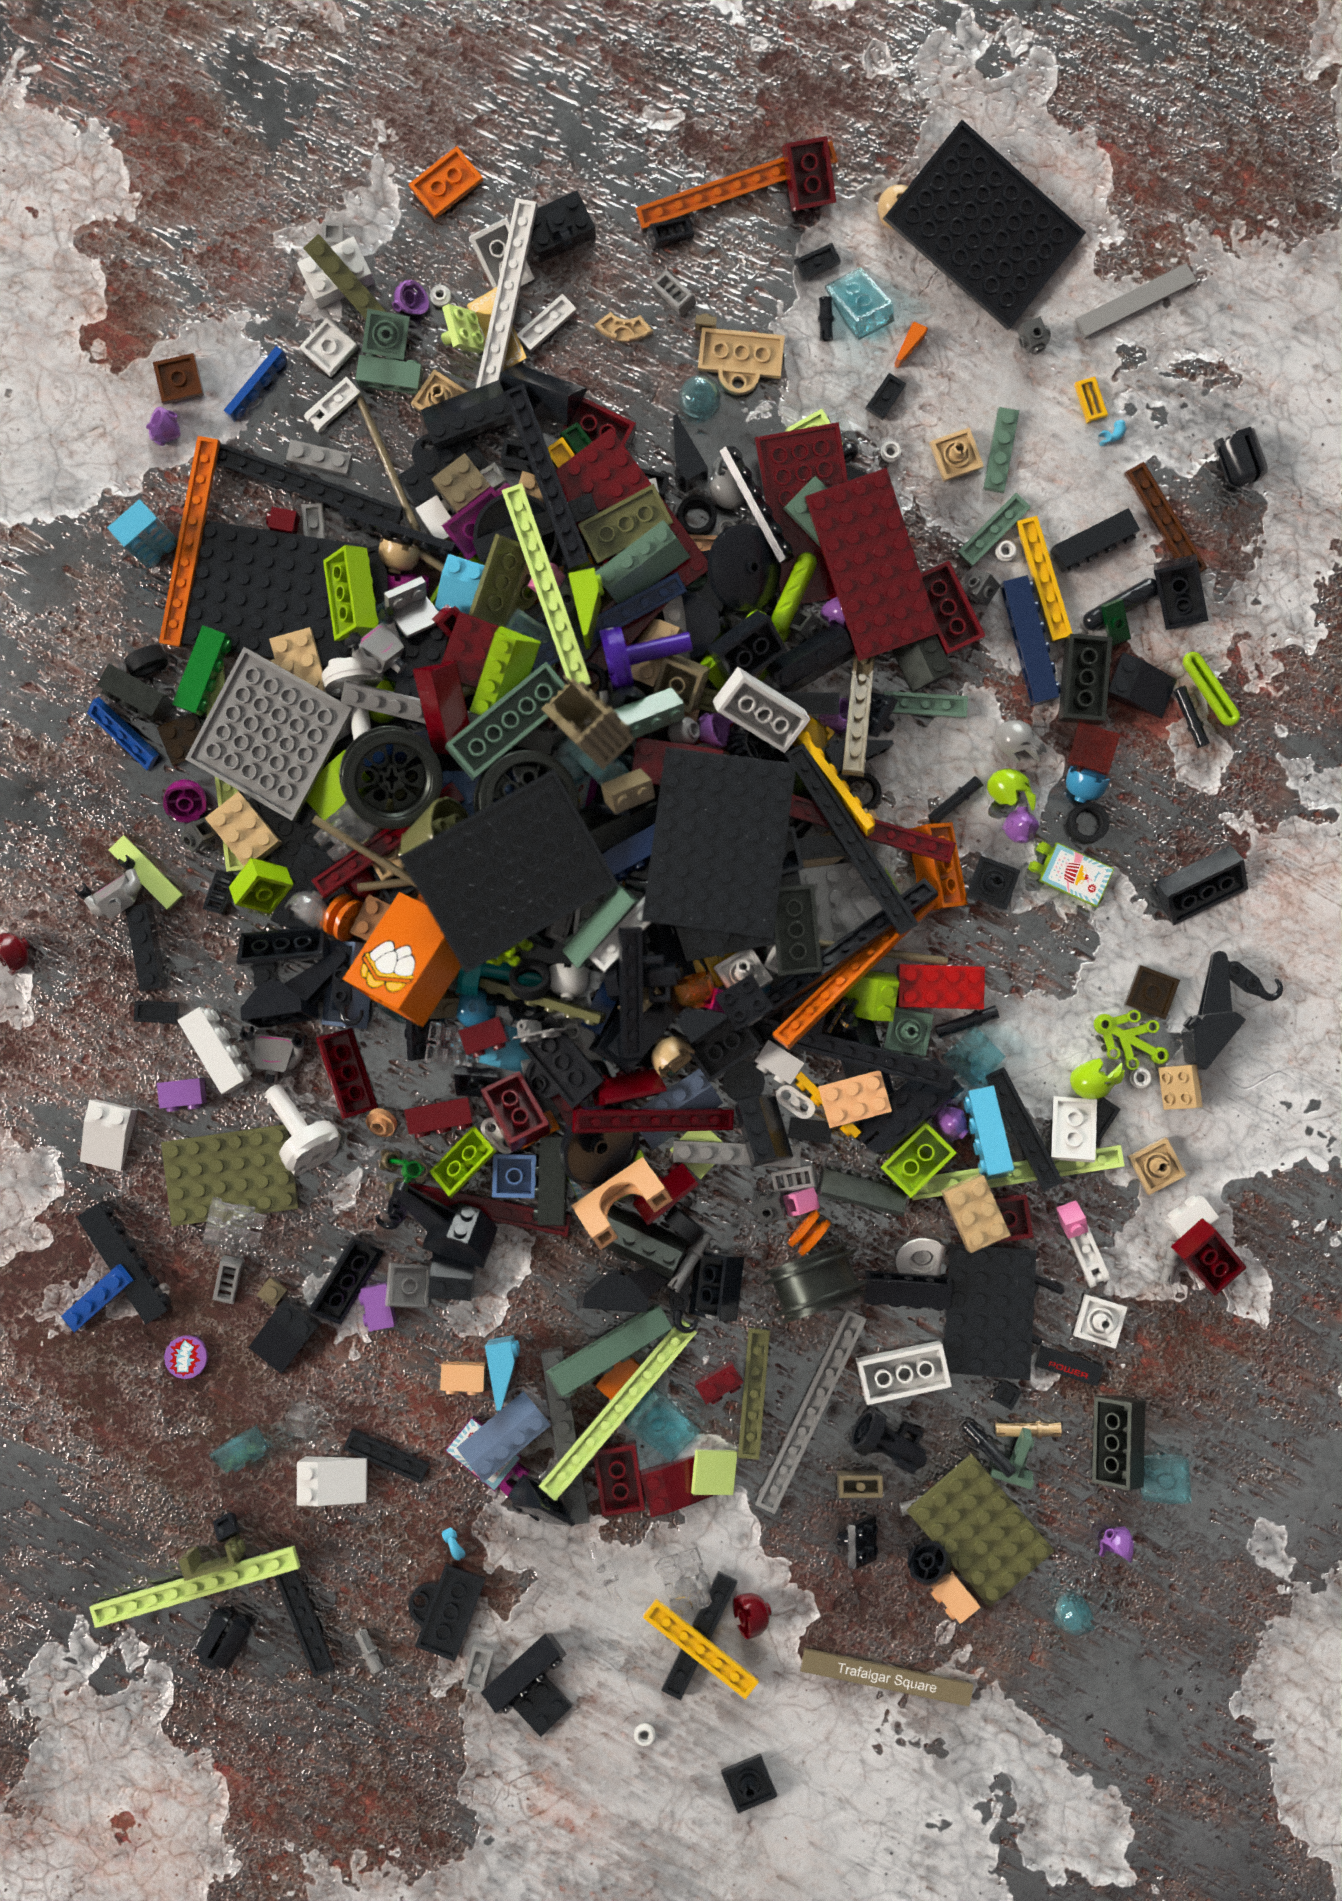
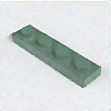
[983,407,1020,493]
[957,493,1031,568]
[883,691,968,718]

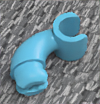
[1098,420,1127,446]
[442,1527,466,1561]

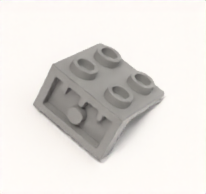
[384,576,438,638]

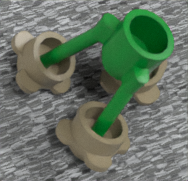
[379,1149,432,1195]

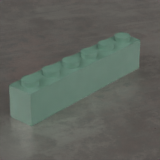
[546,1304,672,1397]

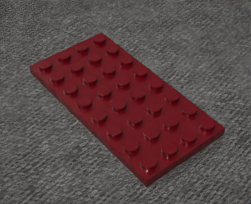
[754,422,848,605]
[556,428,708,588]
[804,467,940,661]

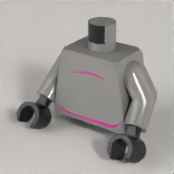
[345,606,407,674]
[74,855,141,919]
[240,1026,308,1084]

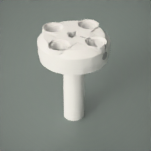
[322,657,385,740]
[265,1084,341,1176]

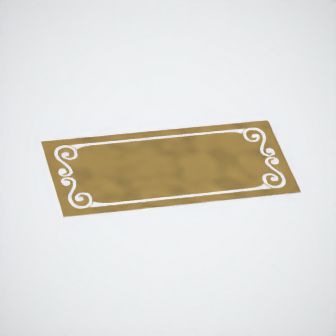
[467,287,527,371]

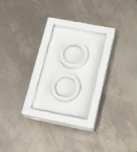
[1051,1097,1097,1163]

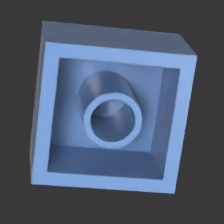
[492,1153,538,1198]

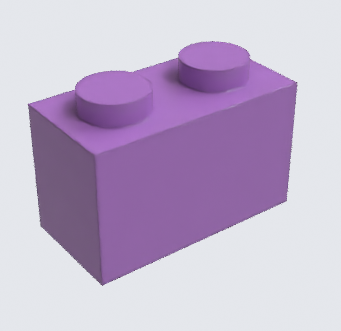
[157,1078,207,1112]
[359,1282,397,1332]

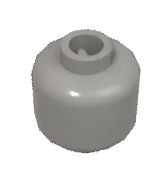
[667,717,700,745]

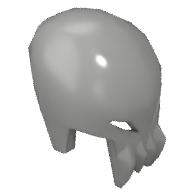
[709,455,746,509]
[994,720,1047,764]

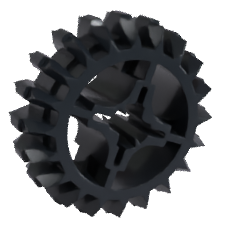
[726,726,775,761]

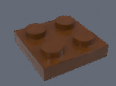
[153,353,204,405]

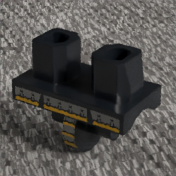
[824,996,859,1035]

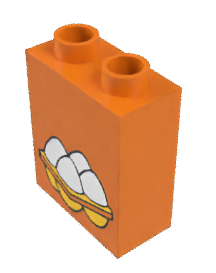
[343,892,461,1027]

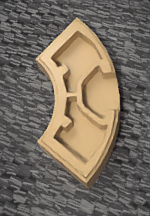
[595,312,653,342]

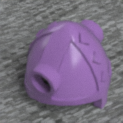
[392,280,429,315]
[146,407,181,446]
[820,597,847,629]
[818,698,849,735]
[698,713,734,749]
[1002,807,1039,844]
[933,1106,969,1141]
[1099,1526,1134,1563]

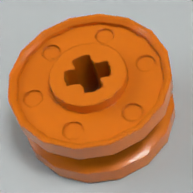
[322,894,364,942]
[787,1209,831,1256]

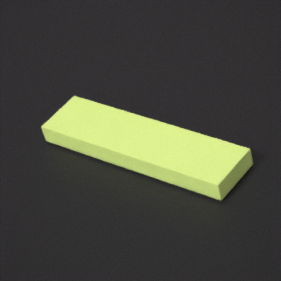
[109,835,184,910]

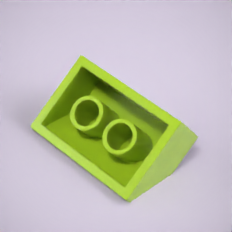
[429,1126,497,1198]

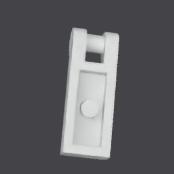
[304,377,362,433]
[1069,1225,1110,1288]

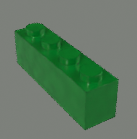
[172,625,232,716]

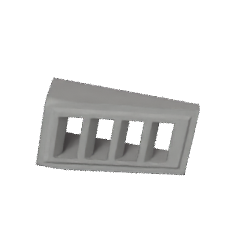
[652,270,696,316]
[771,1164,819,1192]
[212,1255,244,1304]

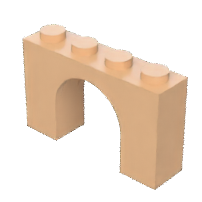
[571,1157,672,1250]

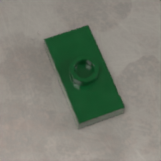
[560,422,592,455]
[1101,598,1131,646]

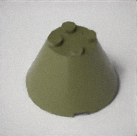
[399,797,470,856]

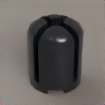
[1213,427,1268,488]
[190,1608,251,1673]

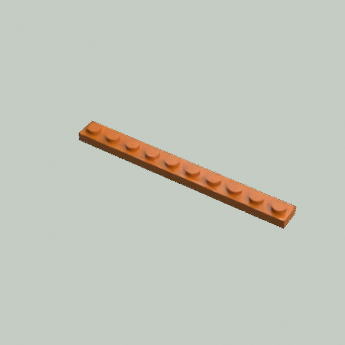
[635,140,838,229]
[159,436,220,648]
[772,898,938,1049]

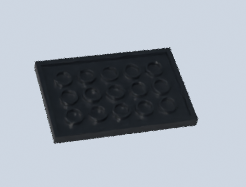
[944,1243,1037,1380]

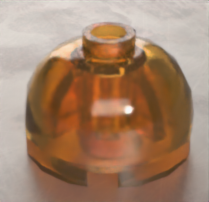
[671,971,714,1009]

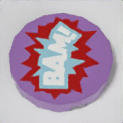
[164,1335,209,1379]

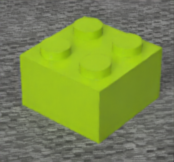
[229,858,293,914]

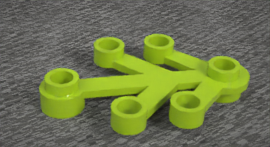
[1093,1010,1169,1070]

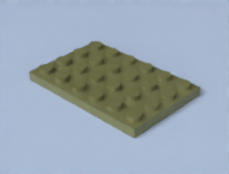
[161,1124,300,1227]
[907,1454,1054,1607]

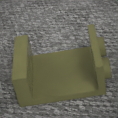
[179,1534,246,1581]

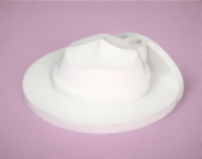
[896,1238,945,1276]

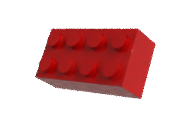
[896,964,985,1010]

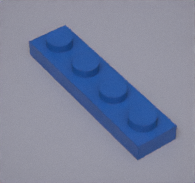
[224,346,287,422]
[87,697,159,770]
[61,1264,134,1332]

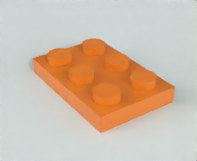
[408,146,483,219]

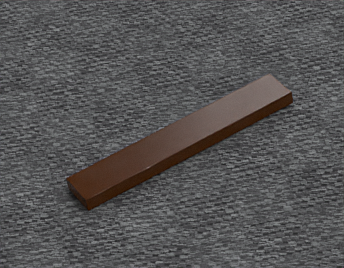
[1124,461,1208,573]

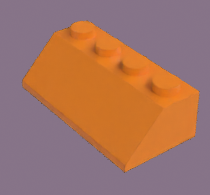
[910,822,968,911]

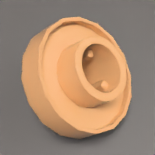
[365,1108,397,1137]

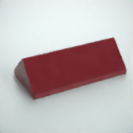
[413,661,470,755]
[316,1028,378,1119]

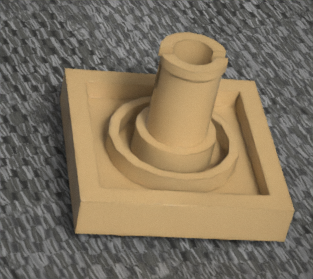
[411,369,468,412]
[929,427,984,482]
[1158,1064,1203,1110]
[1127,1137,1187,1195]

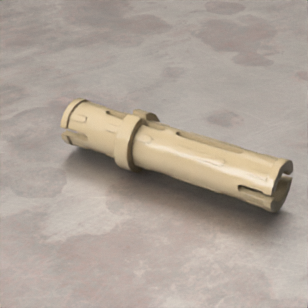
[995,1421,1062,1439]

